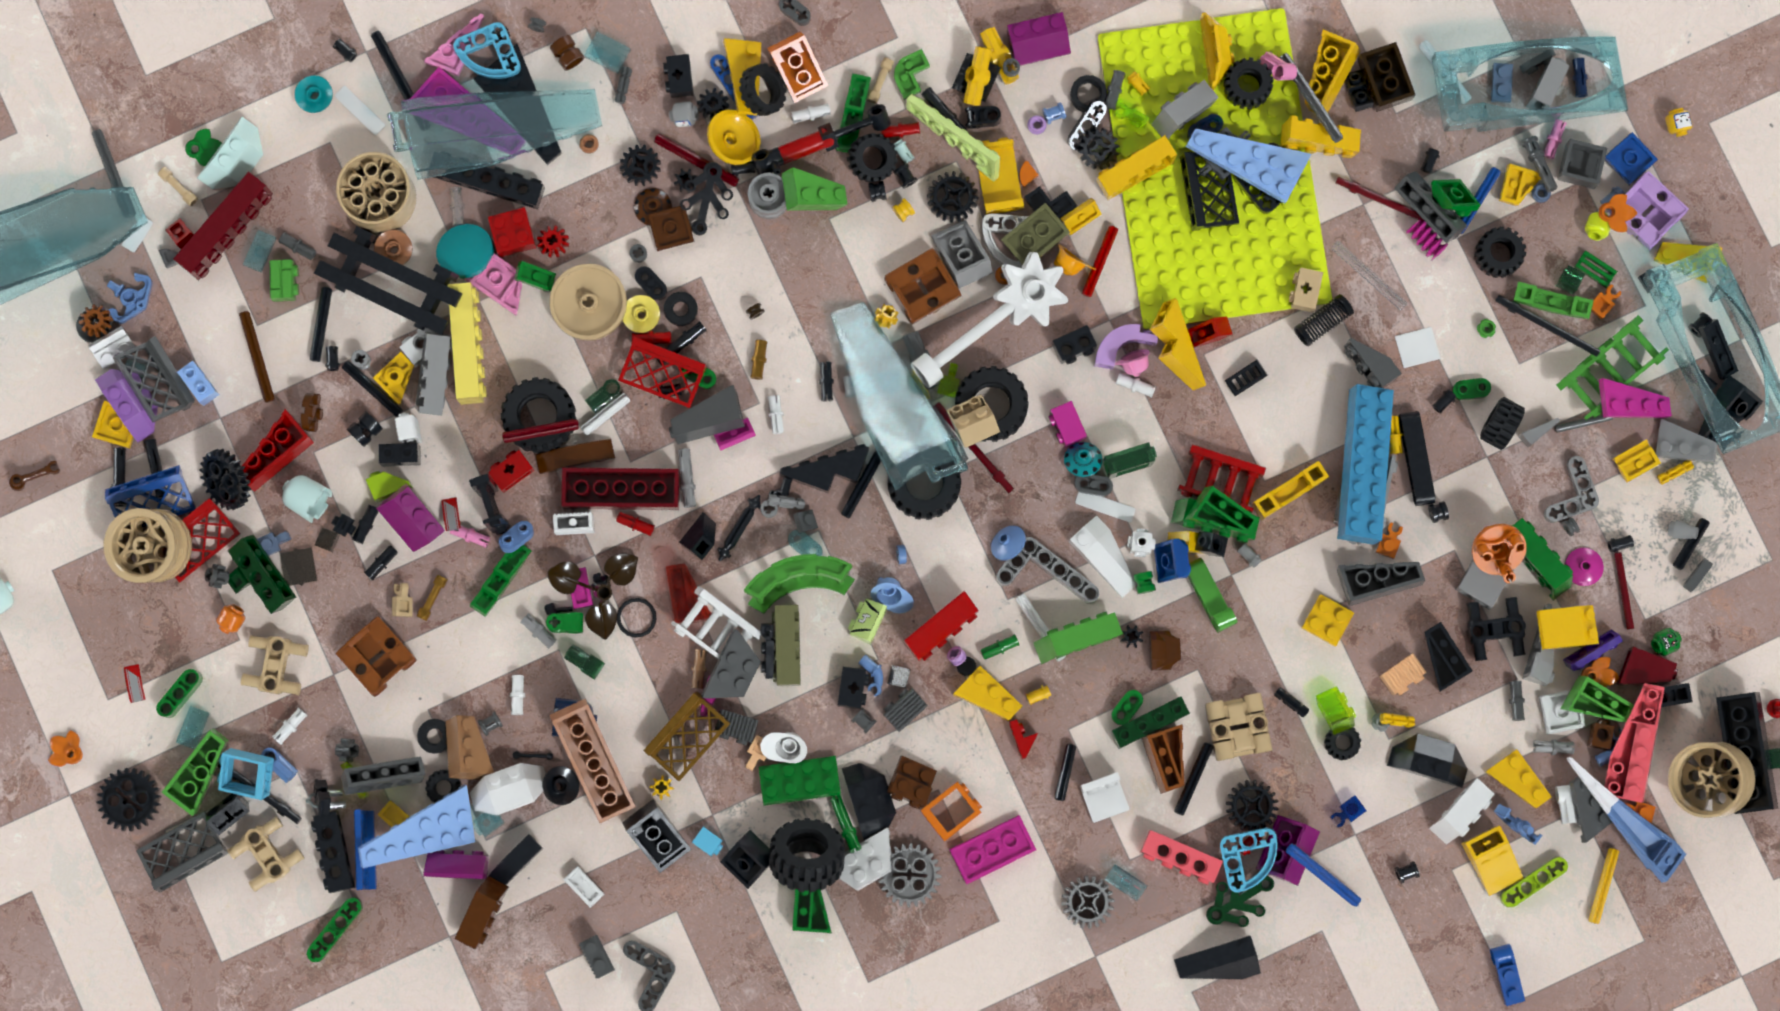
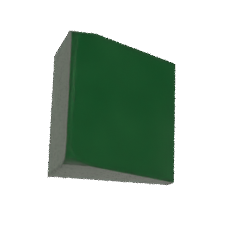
[228,567,250,594]

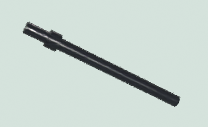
[1495,295,1601,357]
[217,763,302,824]

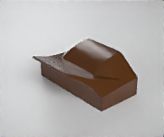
[1149,631,1181,671]

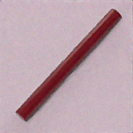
[1614,552,1635,630]

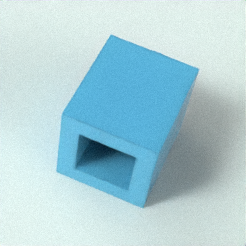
[692,827,724,857]

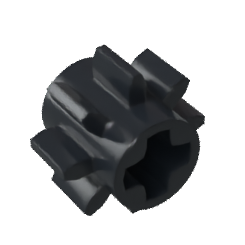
[674,168,697,192]
[331,513,356,537]
[1120,625,1143,648]

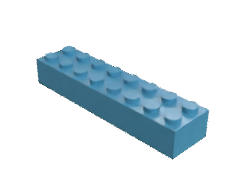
[1337,384,1394,545]

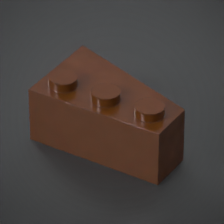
[454,876,509,949]

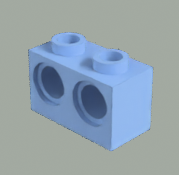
[177,361,219,406]

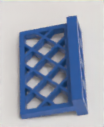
[105,465,196,527]
[354,809,377,890]

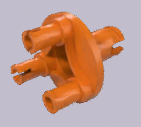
[1472,524,1527,583]

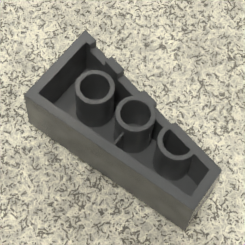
[1337,562,1425,606]

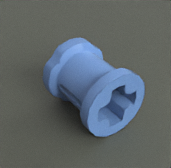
[1042,102,1066,125]

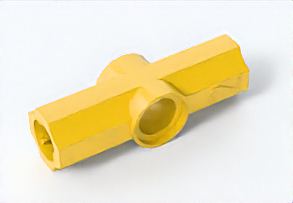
[980,27,1019,85]
[963,46,992,106]

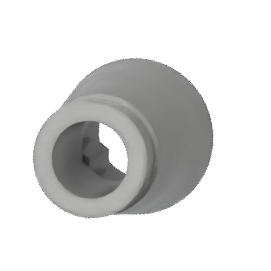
[1668,520,1699,539]

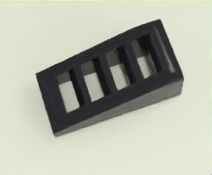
[1225,359,1268,396]

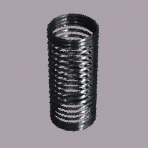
[1294,294,1354,347]

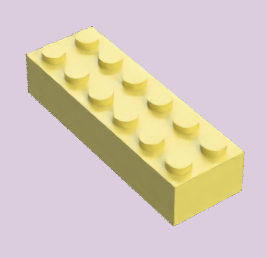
[448,282,487,405]

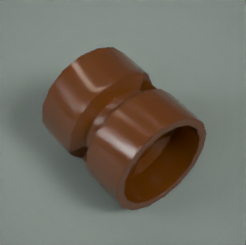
[550,35,585,71]

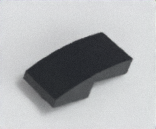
[1344,70,1374,112]

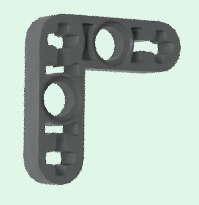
[623,941,676,1011]

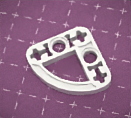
[982,214,1028,268]

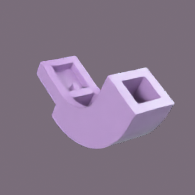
[1094,324,1158,370]

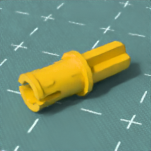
[1390,415,1403,454]

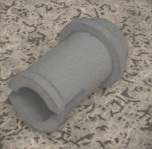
[1237,543,1262,568]

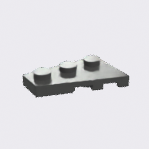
[1569,776,1612,843]

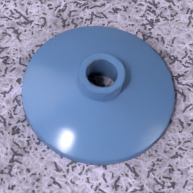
[991,526,1026,561]

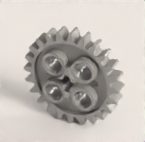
[879,843,942,908]

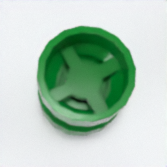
[1133,571,1156,594]

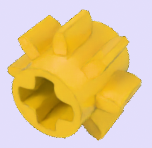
[874,304,899,329]
[649,775,674,800]

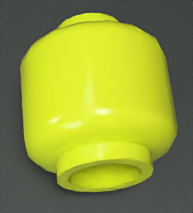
[1585,212,1611,241]

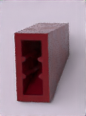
[1616,646,1678,686]

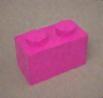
[1048,401,1087,447]

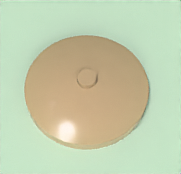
[550,264,627,341]

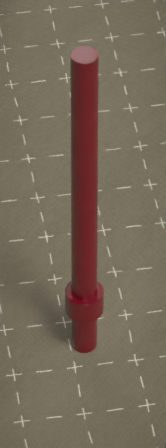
[1335,176,1425,221]
[933,402,1014,494]

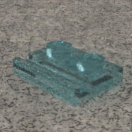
[584,32,631,74]

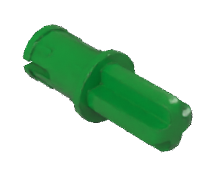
[981,634,1020,660]

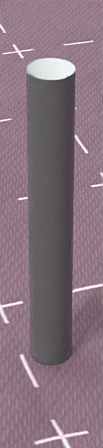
[1555,414,1613,433]

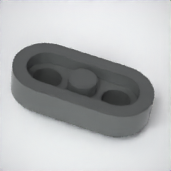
[1520,48,1556,75]
[1074,475,1113,497]

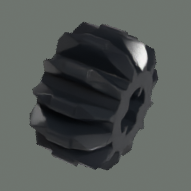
[697,88,729,120]

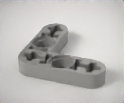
[1544,456,1599,523]

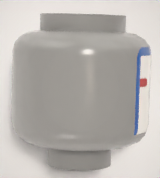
[669,102,699,127]

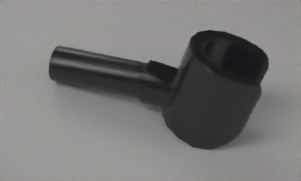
[544,603,573,615]

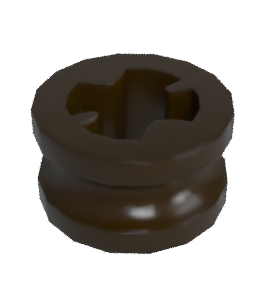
[746,303,765,320]

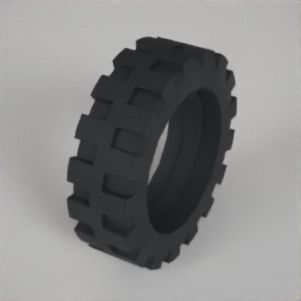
[739,63,786,116]

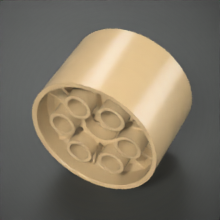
[336,152,416,234]
[1668,742,1755,818]

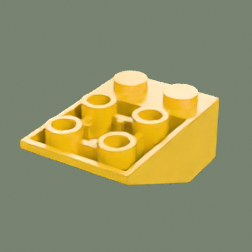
[1461,825,1524,896]

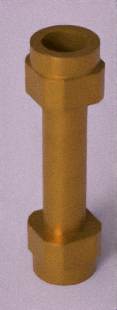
[417,575,448,621]

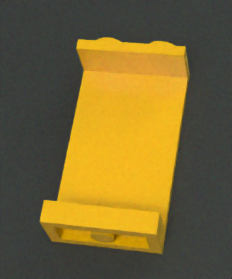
[978,137,1024,215]

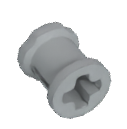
[351,350,371,370]

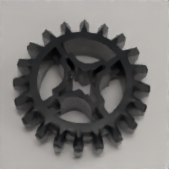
[927,171,979,223]
[1225,780,1279,831]

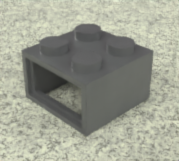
[1557,139,1608,189]

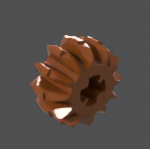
[79,304,113,337]

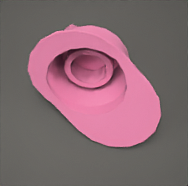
[1115,349,1150,377]

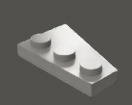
[1656,419,1717,463]

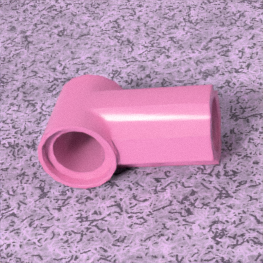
[1260,52,1297,81]

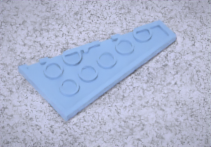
[1185,129,1311,204]
[358,784,475,868]

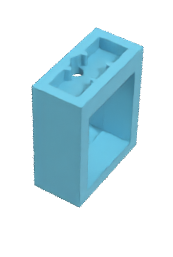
[217,748,274,800]

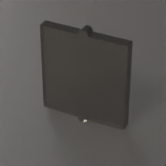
[280,547,317,586]

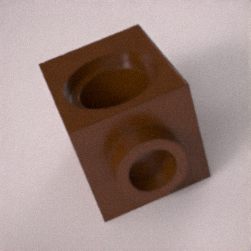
[1587,720,1615,750]

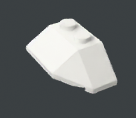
[470,763,546,816]

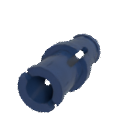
[1572,58,1588,98]

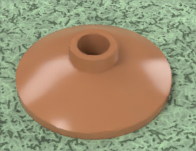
[374,230,413,265]

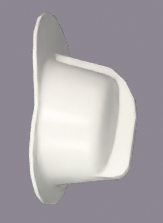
[760,732,807,763]

